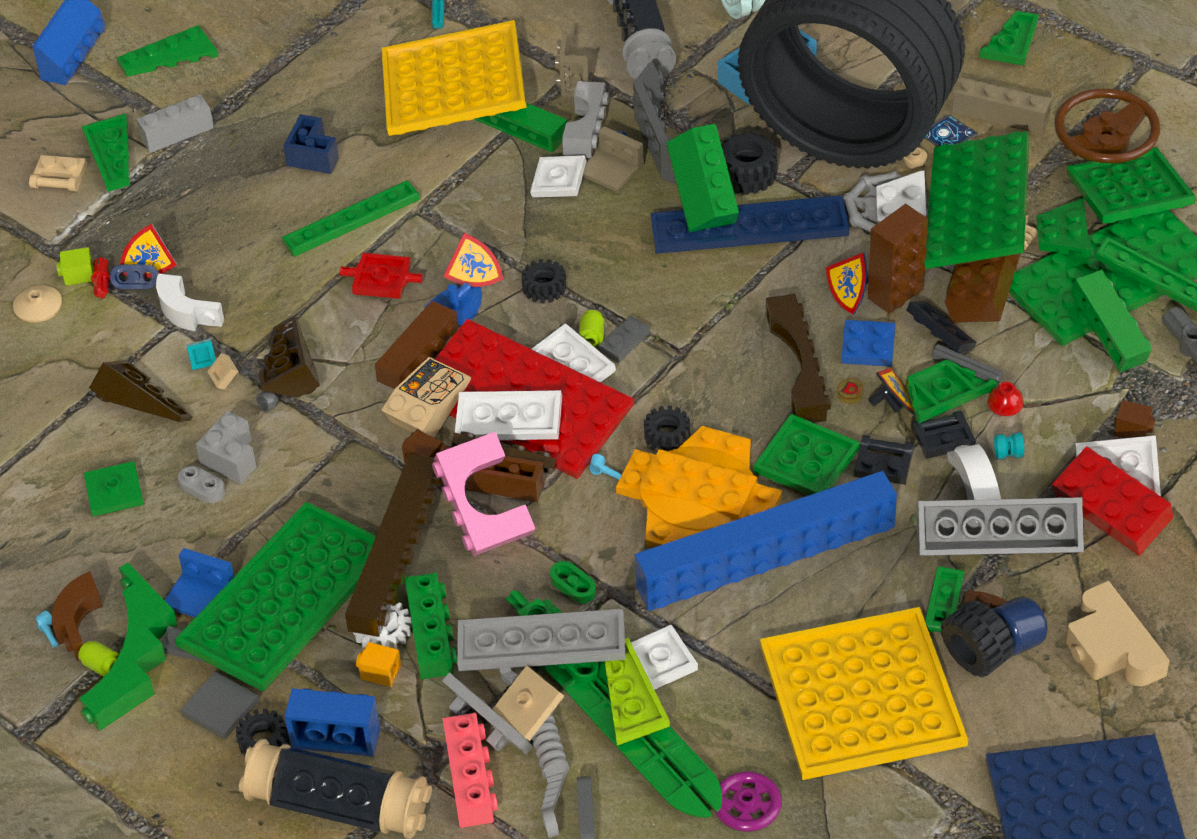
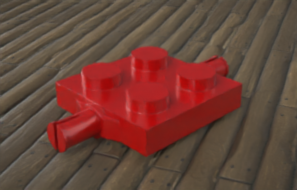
[340,253,423,299]

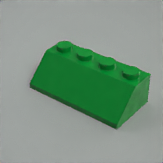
[666,124,739,232]

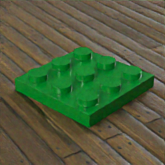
[753,414,860,496]

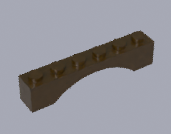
[766,294,831,423]

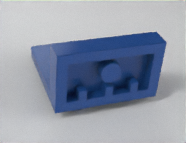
[165,548,234,617]

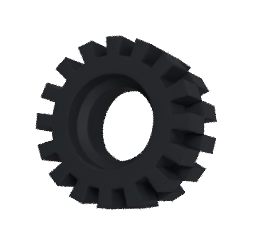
[521,259,566,304]
[644,405,691,451]
[236,709,289,757]

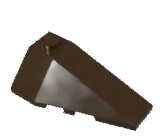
[259,316,320,398]
[89,360,193,422]

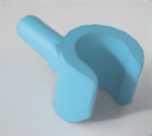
[589,454,622,480]
[36,610,58,647]

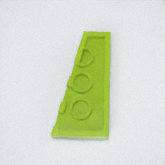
[605,637,670,745]

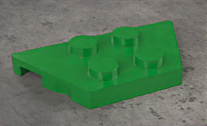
[1036,198,1090,258]
[906,360,997,423]

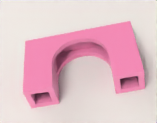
[432,432,535,557]

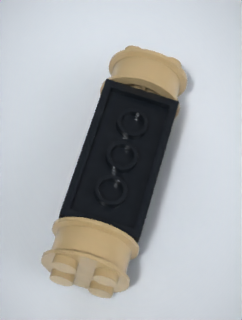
[239,739,432,839]

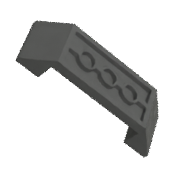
[633,62,676,184]

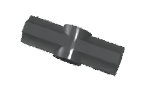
[1162,307,1197,364]

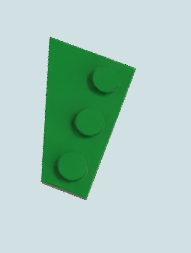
[979,11,1039,66]

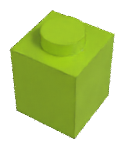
[56,247,93,286]

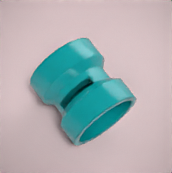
[994,432,1024,460]

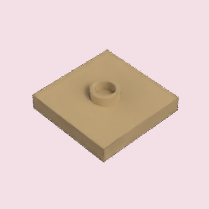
[492,665,564,741]

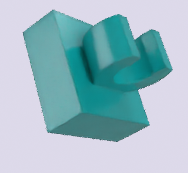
[186,338,216,370]

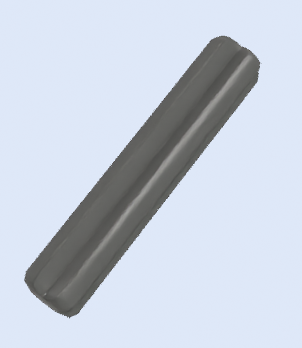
[932,344,1003,385]

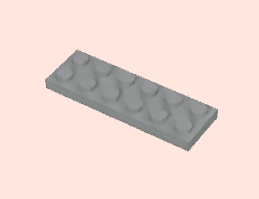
[457,609,626,671]

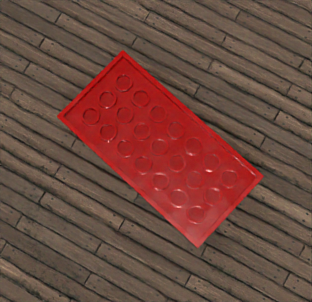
[434,319,635,479]

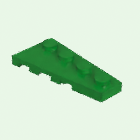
[81,113,130,192]

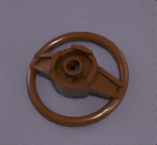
[1055,88,1161,163]

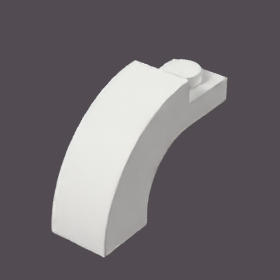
[156,274,224,331]
[947,444,1001,500]

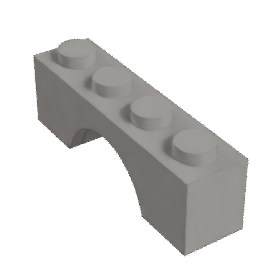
[562,81,609,158]

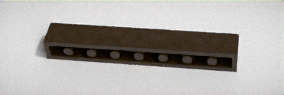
[345,454,443,637]

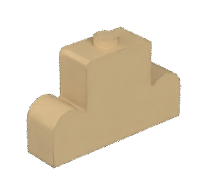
[1066,581,1170,686]

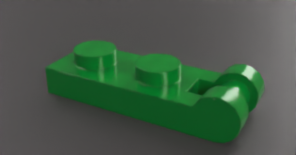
[925,566,964,634]

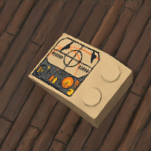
[381,357,471,438]

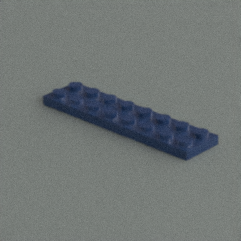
[650,195,849,254]

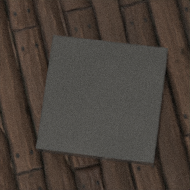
[180,672,260,740]

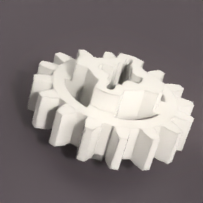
[353,602,412,649]

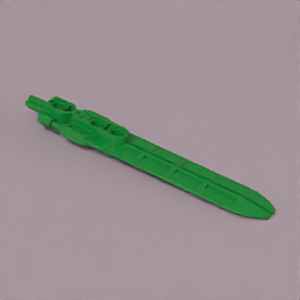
[506,590,722,818]

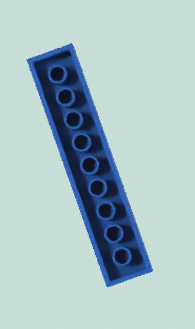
[634,471,897,611]

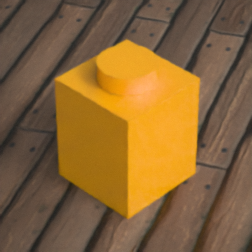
[356,642,401,687]

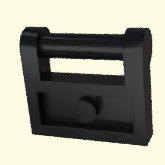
[911,410,976,459]
[854,435,914,485]

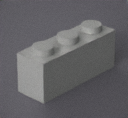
[137,94,214,153]

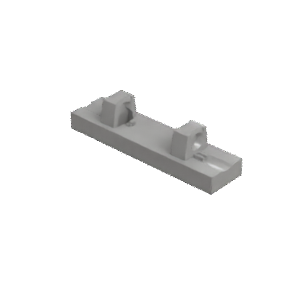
[442,673,533,755]

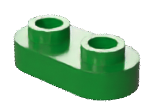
[550,561,596,604]

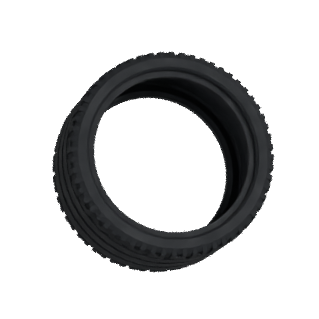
[737,0,965,169]

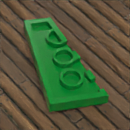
[116,25,218,77]

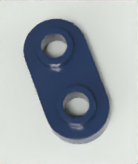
[110,264,160,289]

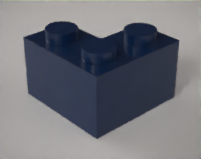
[283,114,339,174]

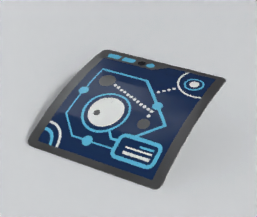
[925,114,979,147]

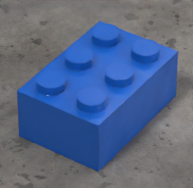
[285,688,381,757]

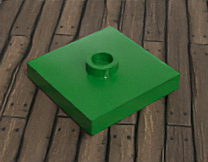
[84,461,144,517]

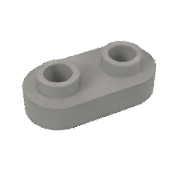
[178,466,225,503]

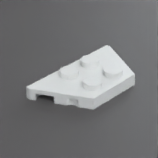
[876,171,926,224]

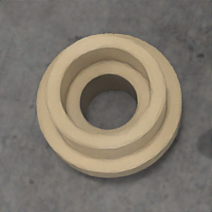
[903,147,927,169]

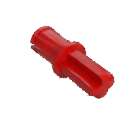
[91,257,110,299]

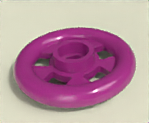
[714,772,782,832]

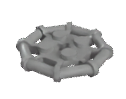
[843,171,929,232]

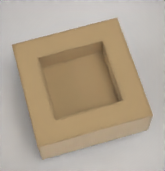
[207,353,238,390]

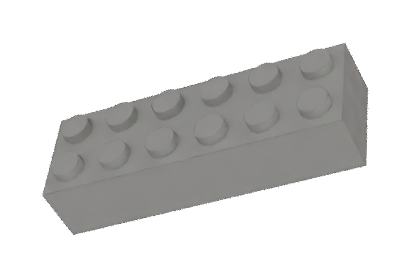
[916,498,1084,556]

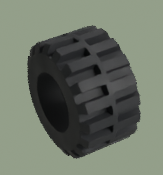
[721,132,777,195]
[941,600,1014,677]

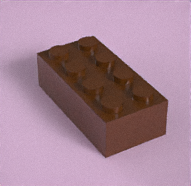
[868,203,928,314]
[945,254,1020,323]

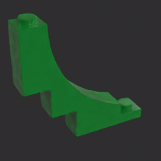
[80,562,178,731]

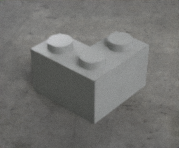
[196,411,257,484]

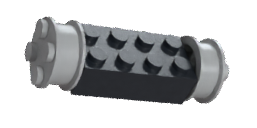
[607,0,676,79]

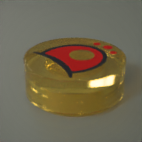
[837,379,863,404]

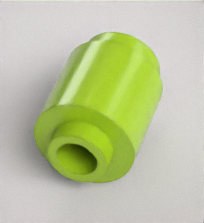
[579,310,605,347]
[78,641,119,676]

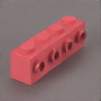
[443,713,498,828]

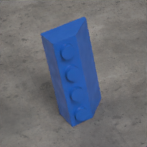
[32,0,105,85]

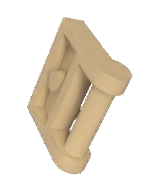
[29,155,87,192]

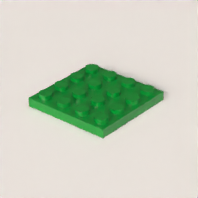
[1067,147,1195,224]

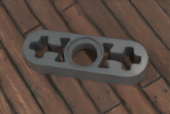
[577,776,595,839]

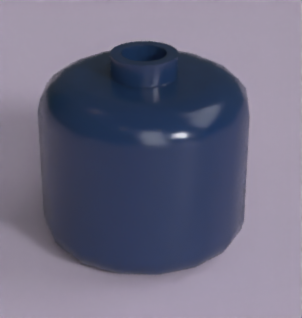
[992,596,1048,656]

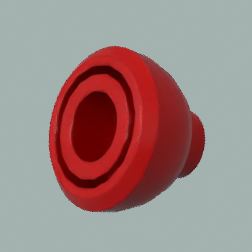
[987,382,1024,416]

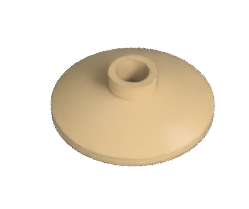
[13,285,62,323]

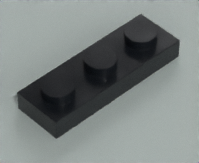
[906,300,977,353]

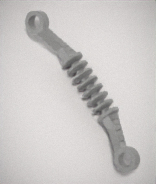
[498,668,570,838]

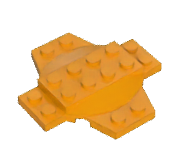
[616,426,782,548]

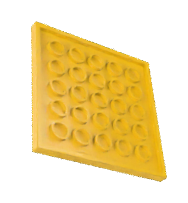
[382,20,527,136]
[760,607,968,780]

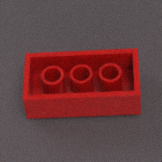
[1052,446,1174,556]

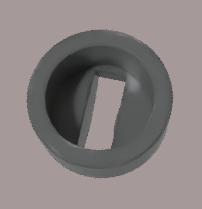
[256,391,278,413]

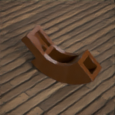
[52,571,103,661]

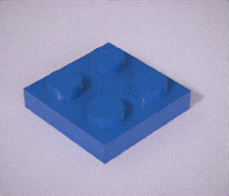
[841,320,895,367]

